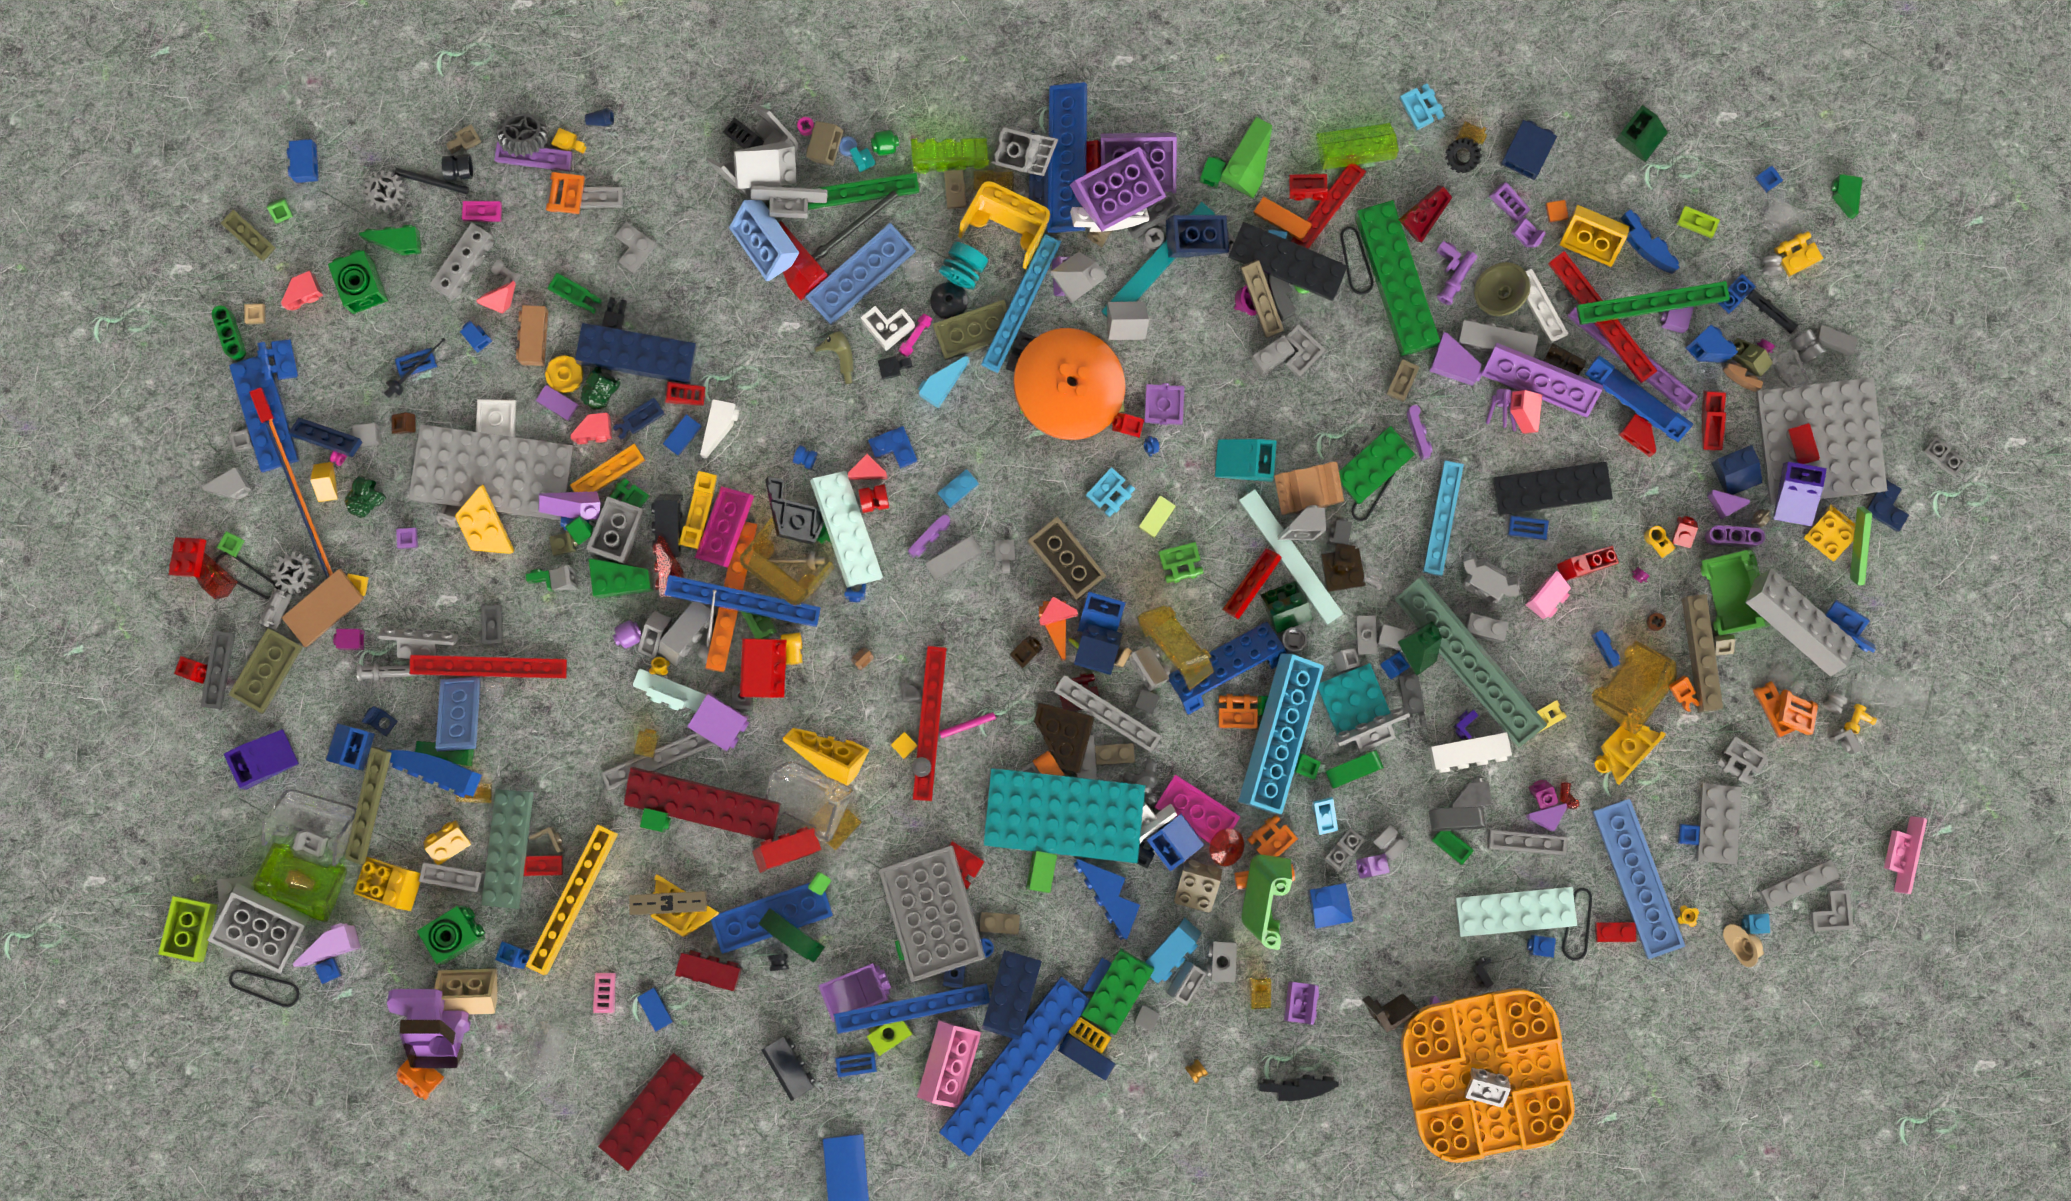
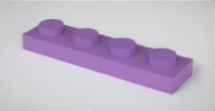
[494,142,573,172]

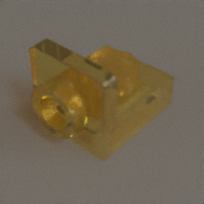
[1456,121,1487,145]
[634,728,660,758]

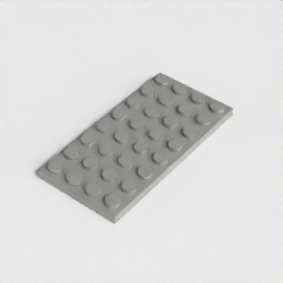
[409,424,574,521]

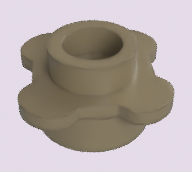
[1751,509,1771,527]

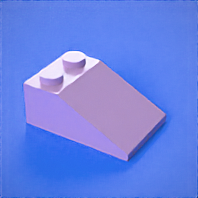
[293,923,361,967]

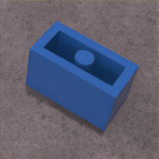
[287,139,319,183]

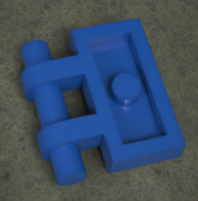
[257,339,298,381]

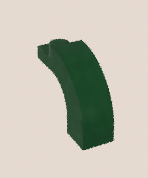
[758,908,825,963]

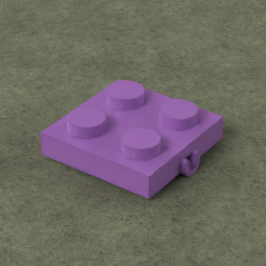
[1144,383,1184,426]

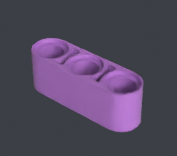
[1705,525,1765,548]

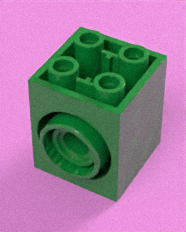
[328,250,388,314]
[417,906,486,965]

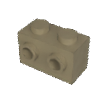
[806,121,844,166]

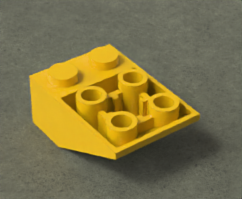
[354,857,421,911]

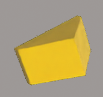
[310,462,338,502]

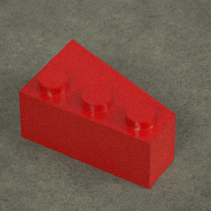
[752,826,822,873]

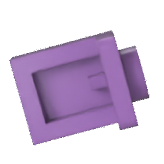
[1511,218,1546,248]
[1436,241,1461,273]
[1356,854,1390,879]

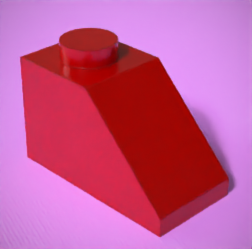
[1619,414,1656,457]

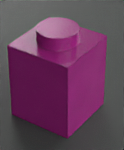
[333,629,365,650]

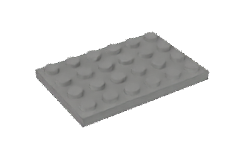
[879,846,986,982]

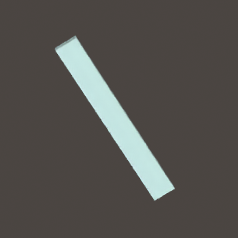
[1239,490,1343,625]

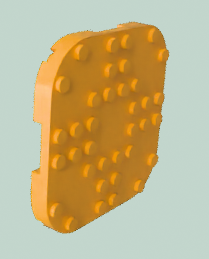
[1401,988,1574,1162]

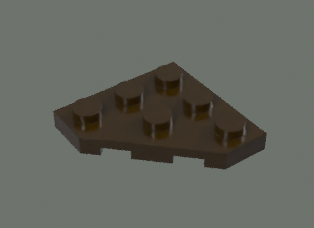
[1034,703,1095,773]

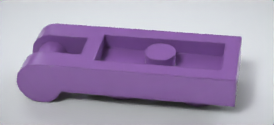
[1407,405,1432,461]

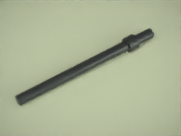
[811,190,898,261]

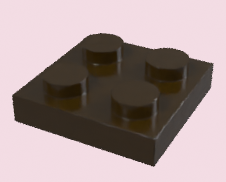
[1321,548,1366,593]

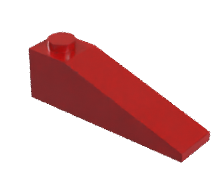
[779,221,829,301]

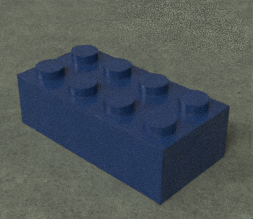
[981,950,1042,1040]

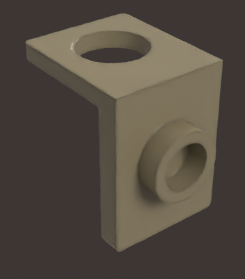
[529,827,564,853]

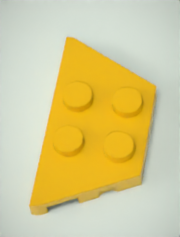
[455,485,515,554]
[1601,719,1666,785]
[651,874,719,937]

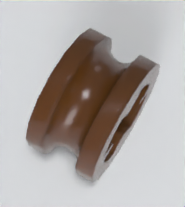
[1646,613,1666,631]

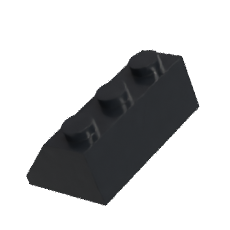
[761,1036,816,1102]

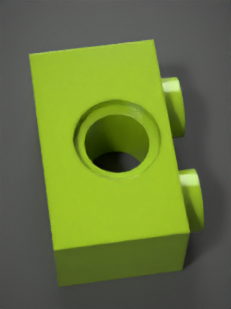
[866,1021,913,1056]

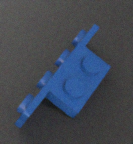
[1825,600,1876,653]

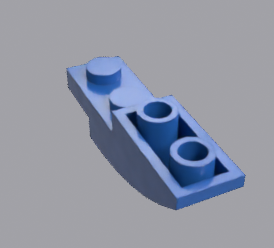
[1621,210,1680,274]

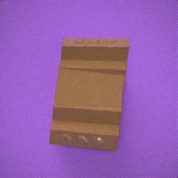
[1274,462,1344,515]

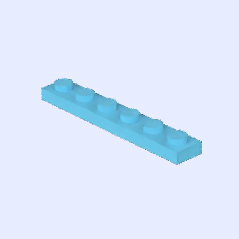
[1423,461,1464,576]

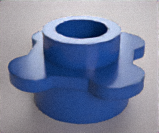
[1144,436,1159,457]

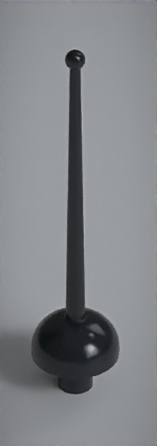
[384,338,445,398]

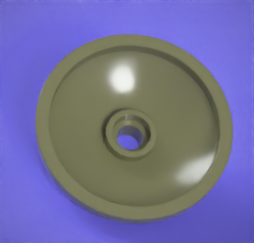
[1474,262,1531,316]

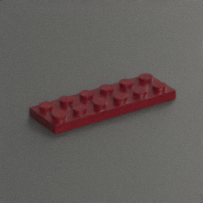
[598,1053,704,1171]

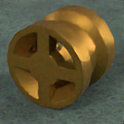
[1185,1059,1209,1083]

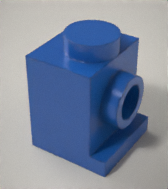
[460,321,492,353]

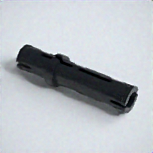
[1746,289,1798,334]

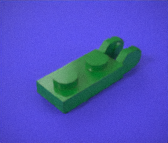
[547,272,602,314]

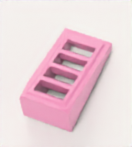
[593,973,616,1013]

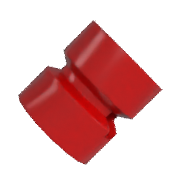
[858,484,889,513]

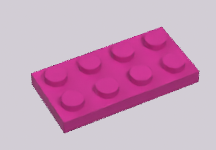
[695,486,754,568]
[1154,775,1240,850]

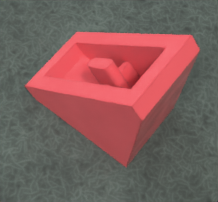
[476,281,516,313]
[848,454,887,480]
[1039,597,1078,626]

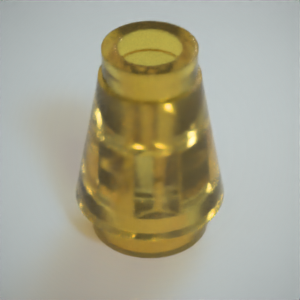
[284,869,316,892]

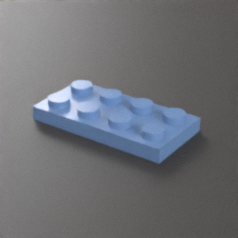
[435,677,481,752]

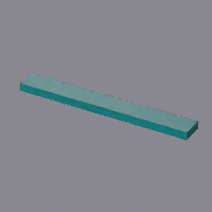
[1101,202,1215,317]

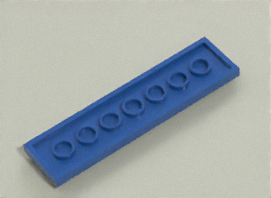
[1047,82,1087,233]

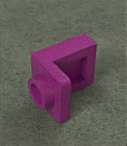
[1528,780,1559,810]

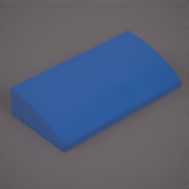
[823,1134,869,1201]

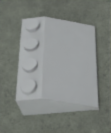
[207,883,310,974]

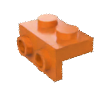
[396,1059,444,1100]

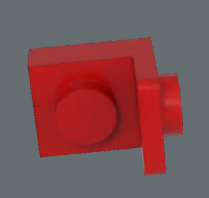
[1112,413,1145,438]
[174,656,208,684]

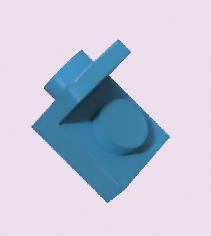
[1741,914,1771,934]

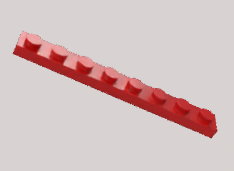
[1548,251,1657,383]
[913,646,947,802]
[409,655,567,679]

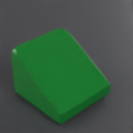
[565,516,593,545]

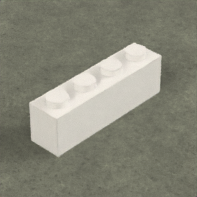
[1428,732,1512,773]

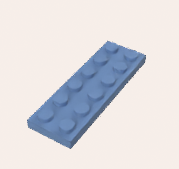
[805,223,916,325]

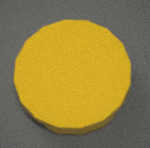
[545,355,584,393]

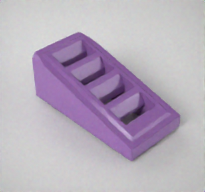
[1489,182,1530,223]

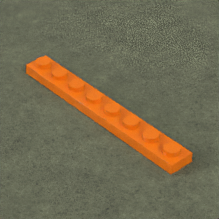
[705,521,757,673]

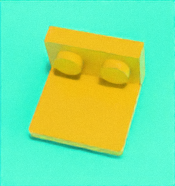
[1804,504,1855,561]

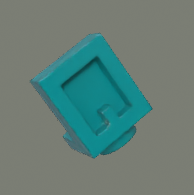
[850,147,876,173]

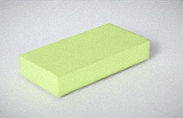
[1139,496,1176,538]

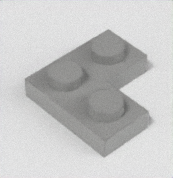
[615,222,657,275]
[1286,324,1326,378]
[1810,890,1853,932]

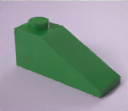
[415,741,474,766]

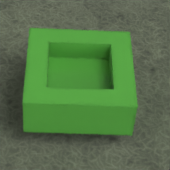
[217,531,245,557]

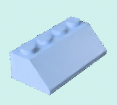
[729,200,799,281]

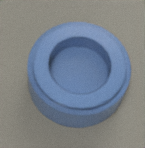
[839,136,857,156]

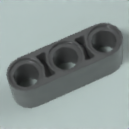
[1429,807,1486,831]

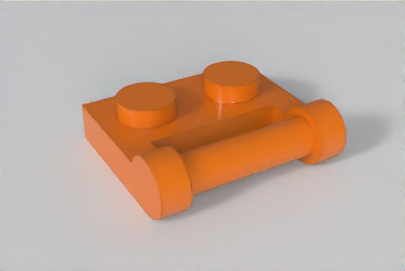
[546,172,585,214]
[1778,689,1818,735]

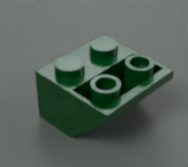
[1615,105,1668,162]
[1260,581,1313,633]

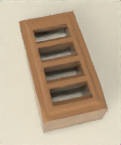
[851,647,874,670]

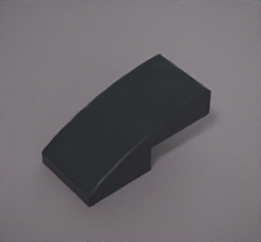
[1006,331,1036,372]

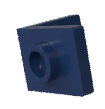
[362,706,398,736]

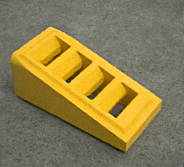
[1068,1017,1112,1054]

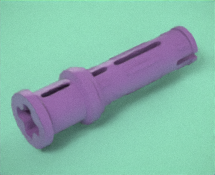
[1437,251,1478,305]

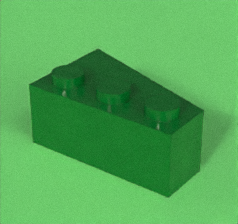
[588,558,654,599]

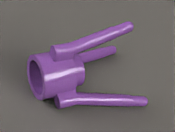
[1486,389,1516,431]

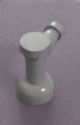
[491,259,521,287]

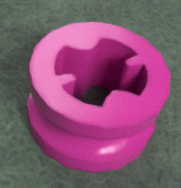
[797,117,814,136]
[330,451,347,466]

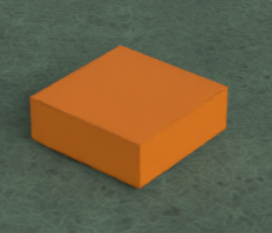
[1545,200,1569,222]

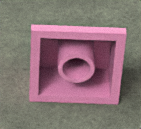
[1525,571,1571,619]

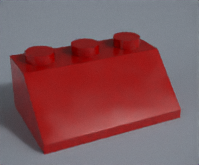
[740,638,787,698]

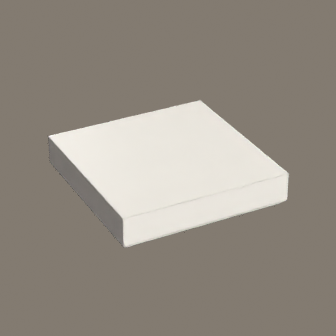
[476,399,516,437]

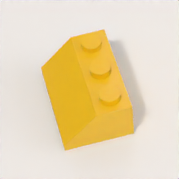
[1559,205,1630,267]

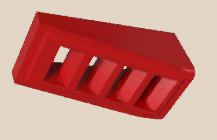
[664,381,706,406]

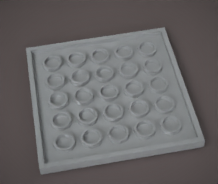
[1756,377,1887,505]

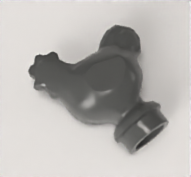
[1123,758,1158,805]

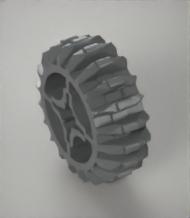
[496,111,548,157]

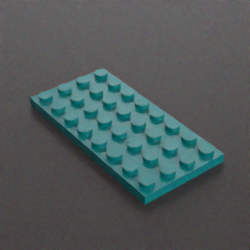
[984,768,1146,863]

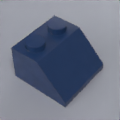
[1711,445,1762,495]
[1074,623,1123,675]

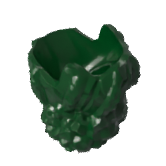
[580,367,620,410]
[344,475,387,518]

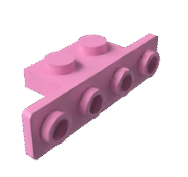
[1884,816,1927,894]

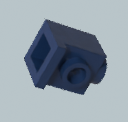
[943,965,966,988]

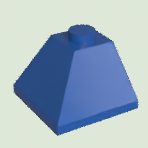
[1308,883,1353,929]

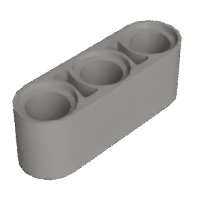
[925,536,982,581]

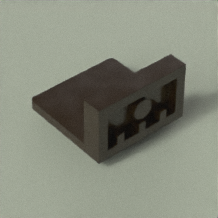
[1362,994,1419,1033]

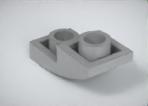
[1924,437,1967,477]
[1324,828,1365,872]

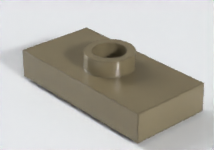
[944,169,966,209]

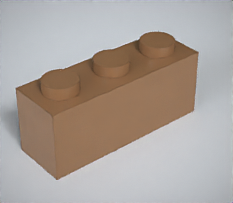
[516,305,549,366]

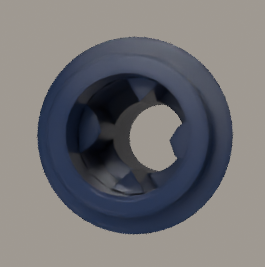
[585,108,614,127]

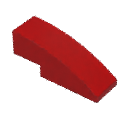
[1702,390,1726,450]

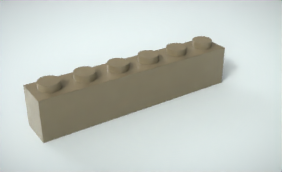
[1682,594,1723,713]

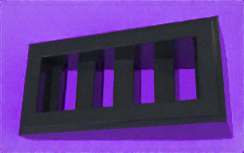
[723,117,764,149]

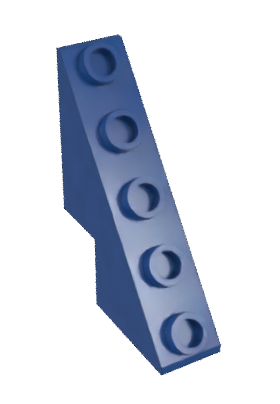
[1073,859,1140,940]

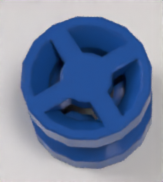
[980,938,994,958]

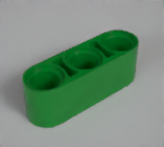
[211,305,246,361]
[1325,750,1384,789]

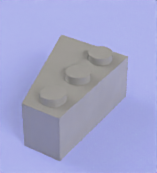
[658,601,714,667]

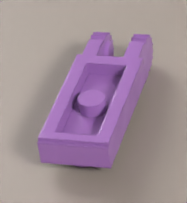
[908,514,951,558]

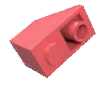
[281,271,323,310]
[1510,390,1542,434]
[571,413,612,444]

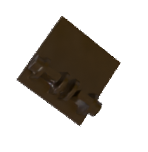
[1543,343,1586,376]

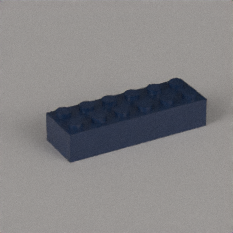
[575,323,697,384]

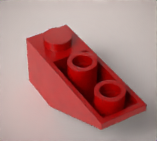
[1556,545,1619,581]

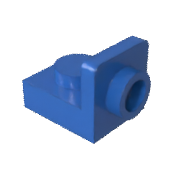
[1527,935,1556,958]
[495,941,530,969]

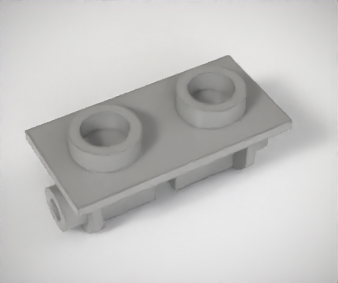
[259,588,293,630]

